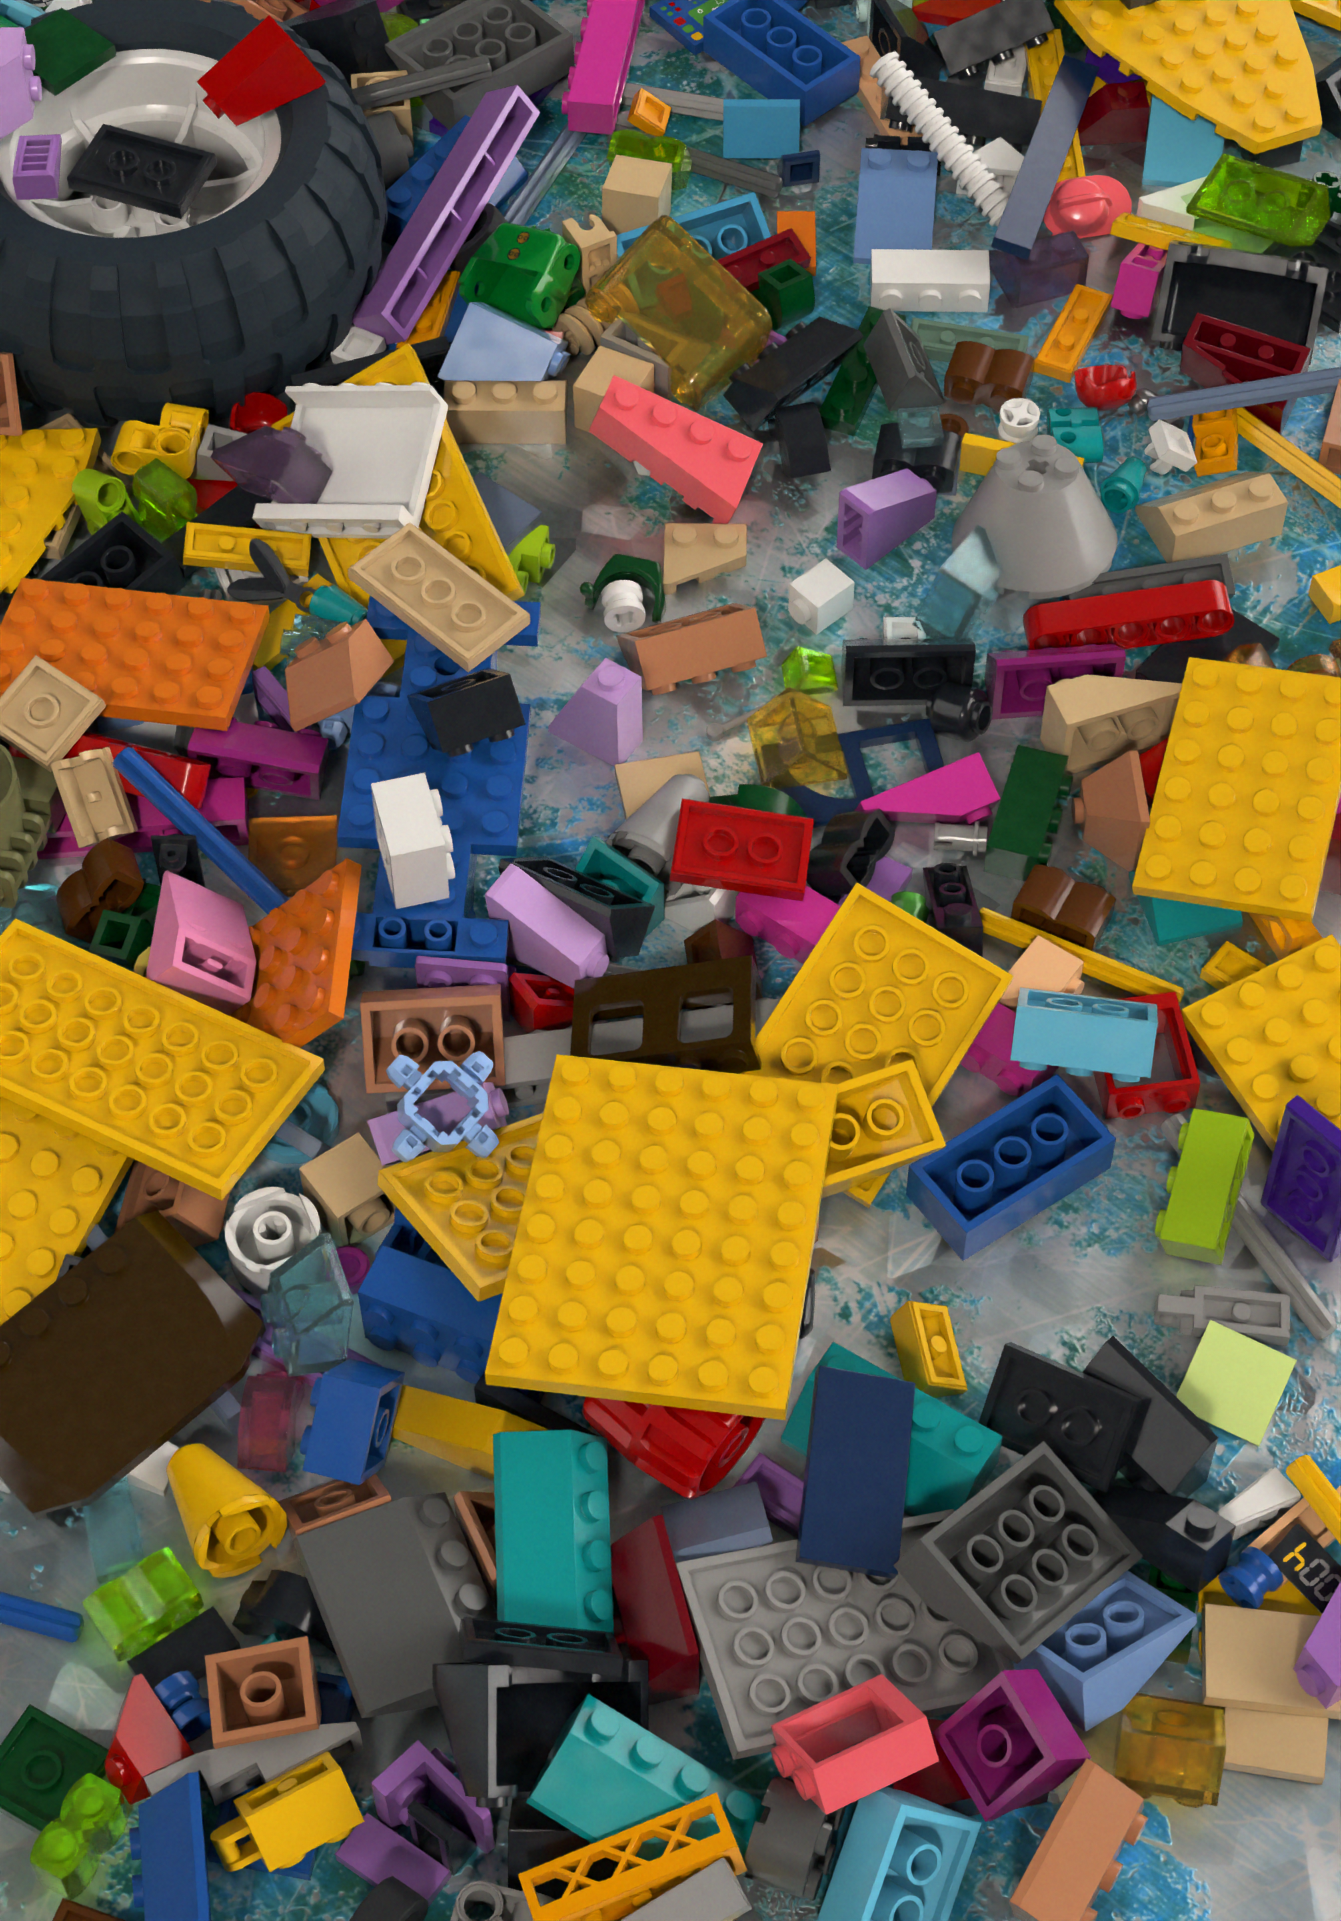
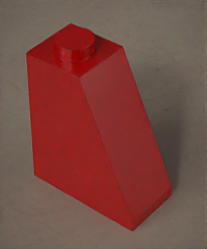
[197,15,326,126]

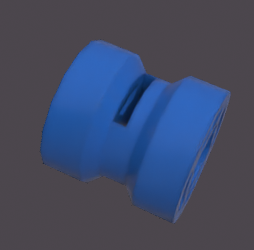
[153,1670,211,1743]

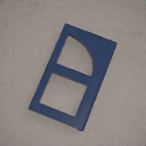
[763,718,944,828]

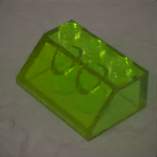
[1186,153,1330,247]

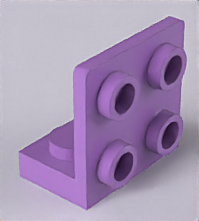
[415,956,517,1021]
[371,1740,495,1854]

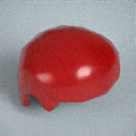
[1074,365,1137,411]
[229,392,288,442]

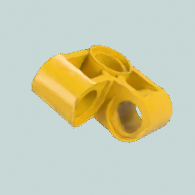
[110,403,209,482]

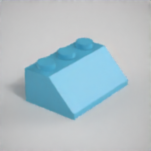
[1010,987,1158,1082]
[817,1787,982,1921]

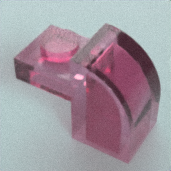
[237,1371,305,1472]

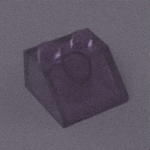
[989,230,1089,309]
[210,426,333,504]

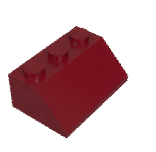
[611,1515,699,1705]

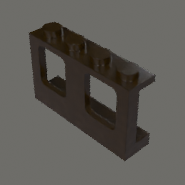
[570,955,763,1074]

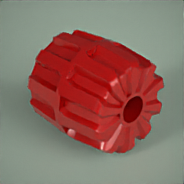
[582,1397,766,1500]

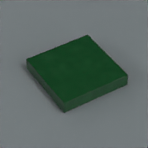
[25,8,116,96]
[0,1704,108,1845]

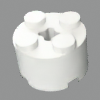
[224,1187,325,1300]

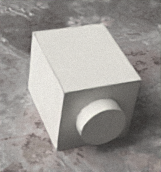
[788,558,855,635]

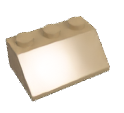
[444,379,568,444]
[1135,472,1288,563]

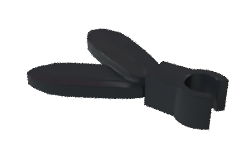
[227,538,316,615]

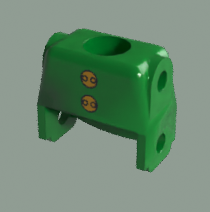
[458,222,580,329]

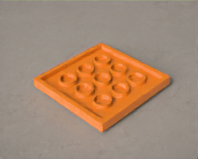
[229,858,362,1048]

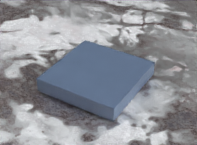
[661,1481,773,1563]

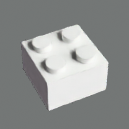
[371,773,455,909]

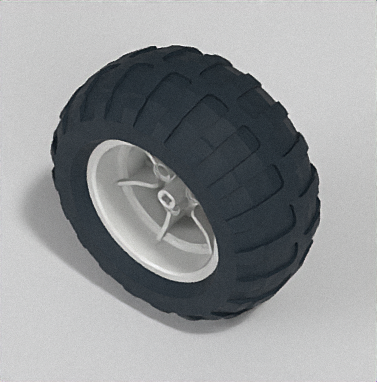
[0,0,387,427]

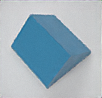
[723,99,800,158]

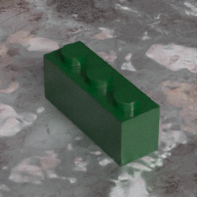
[983,745,1073,881]

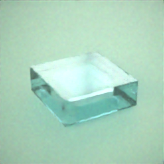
[897,406,944,448]

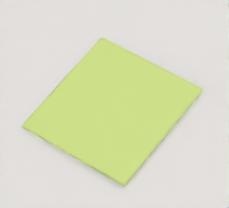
[1176,1320,1297,1447]

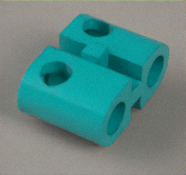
[1047,407,1104,463]

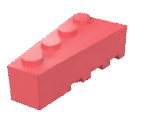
[589,375,763,524]

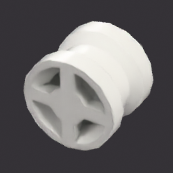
[998,398,1040,444]
[601,580,646,632]

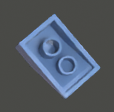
[853,148,938,264]
[1014,1570,1197,1732]

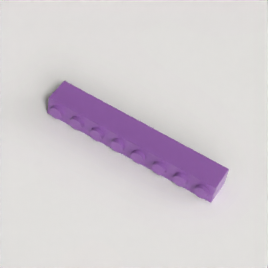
[352,85,540,345]

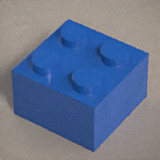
[300,1358,405,1485]

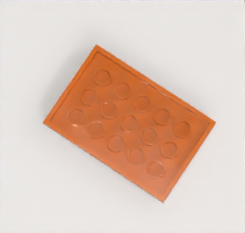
[0,578,270,731]

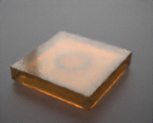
[248,815,338,898]

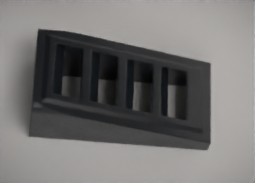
[407,1800,477,1876]

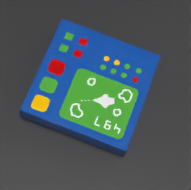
[649,0,729,55]

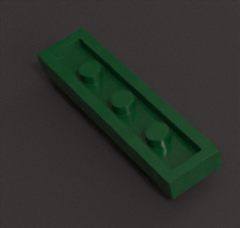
[819,306,906,436]

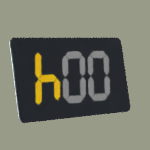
[1268,1524,1341,1613]

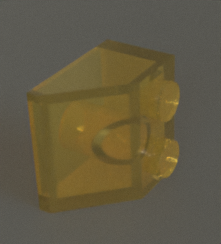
[1113,1693,1227,1808]

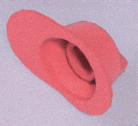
[1043,175,1132,240]

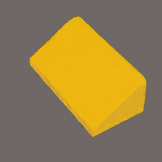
[890,1300,968,1398]

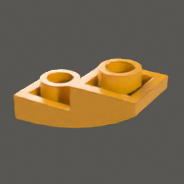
[1192,408,1238,477]

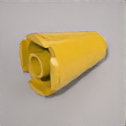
[166,1443,287,1578]

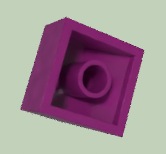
[933,1669,1092,1822]

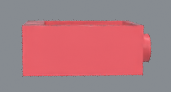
[771,1674,939,1815]

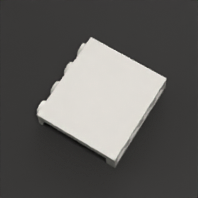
[252,382,448,539]

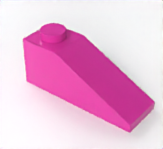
[1110,243,1168,319]
[855,752,1001,825]

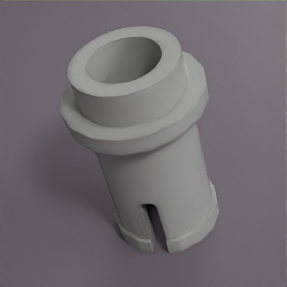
[933,821,988,856]

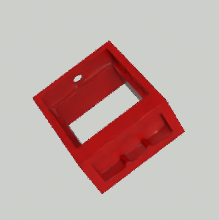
[1094,992,1201,1120]

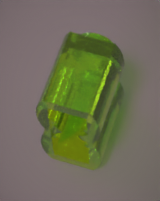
[606,130,692,190]
[132,458,199,542]
[82,1547,204,1662]
[30,1773,129,1900]

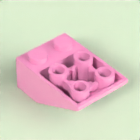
[145,870,256,1015]

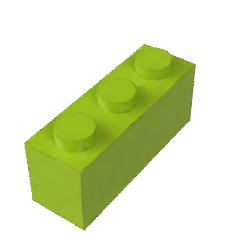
[1155,1108,1254,1265]

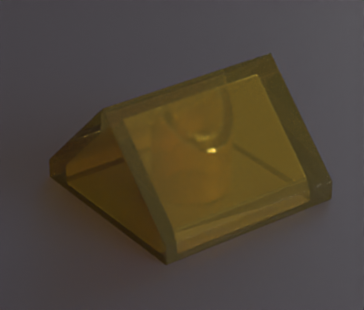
[747,686,847,789]

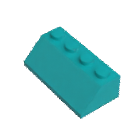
[781,1342,1003,1517]
[493,1430,614,1634]
[526,1694,766,1868]

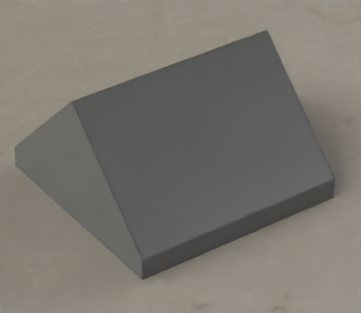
[863,308,945,411]

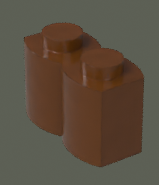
[944,341,1034,412]
[56,838,144,944]
[1010,864,1116,951]

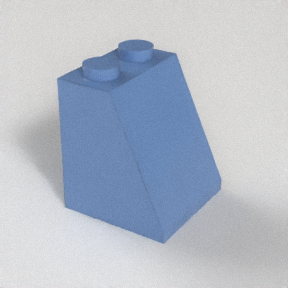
[437,302,570,381]

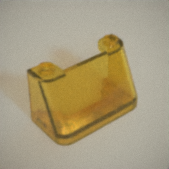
[585,215,772,412]

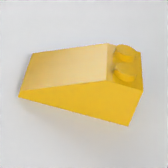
[821,1059,946,1199]

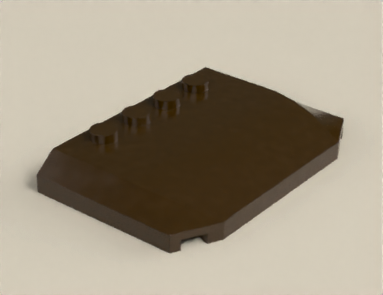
[0,1210,266,1520]

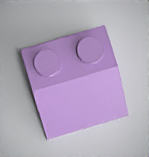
[0,27,42,139]

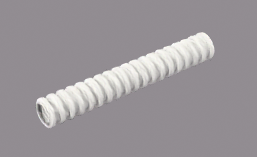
[870,52,1010,228]

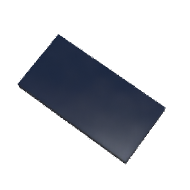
[795,1365,915,1579]

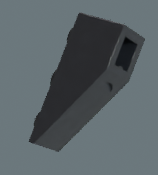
[923,863,983,957]

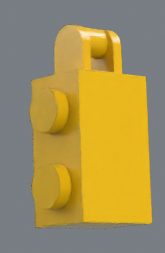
[210,1751,365,1872]

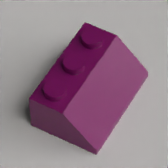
[984,644,1126,720]
[187,717,329,801]

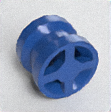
[1218,1546,1284,1609]

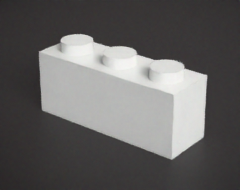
[870,249,990,312]

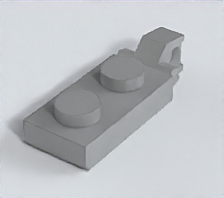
[1154,1285,1290,1346]

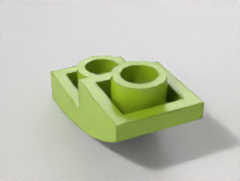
[508,525,555,594]

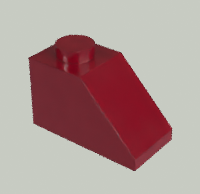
[1077,82,1150,146]

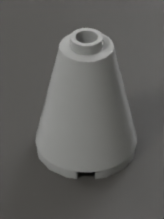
[606,774,710,896]

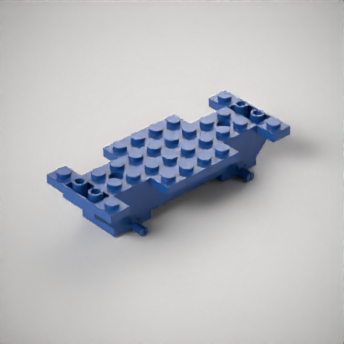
[337,596,541,968]

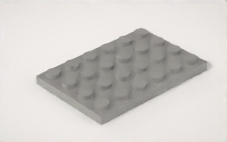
[675,1509,1015,1760]

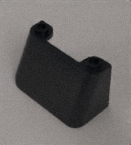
[1152,240,1329,365]
[432,1660,649,1808]

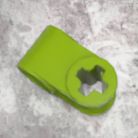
[72,469,143,536]

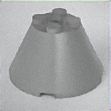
[952,434,1118,599]

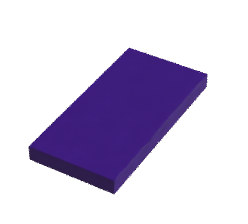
[1260,1095,1341,1262]

